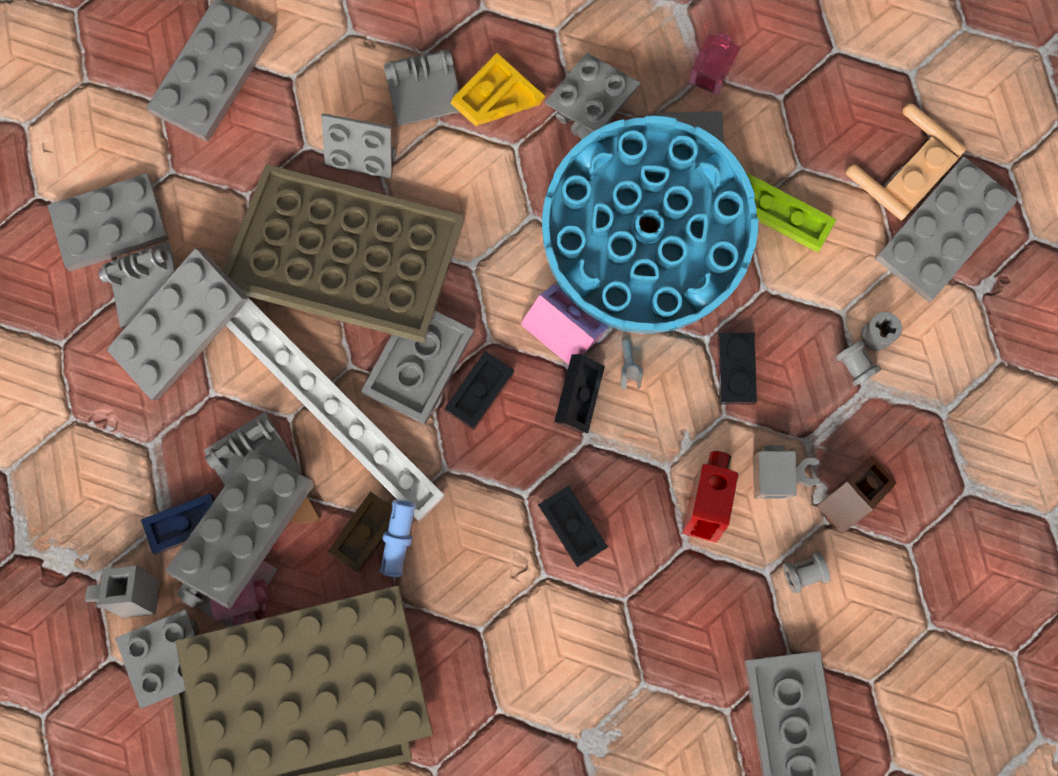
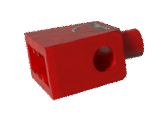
[681,451,738,543]

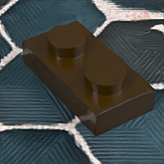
[328,491,393,573]

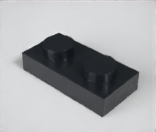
[717,333,757,405]
[444,351,515,431]
[554,354,605,433]
[538,486,608,567]

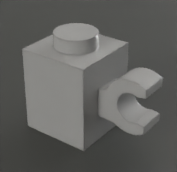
[753,445,820,499]
[85,565,160,618]

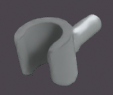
[620,340,643,390]

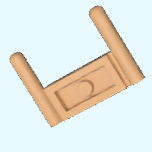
[846,103,968,221]

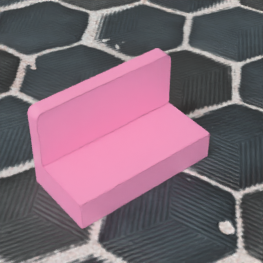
[521,283,609,365]

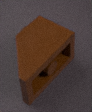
[817,456,896,533]

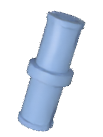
[379,500,416,577]

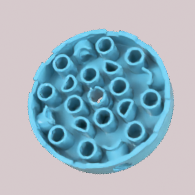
[542,116,758,334]

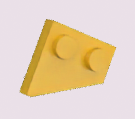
[451,53,545,126]

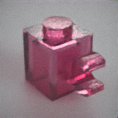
[688,31,740,96]
[210,574,269,626]

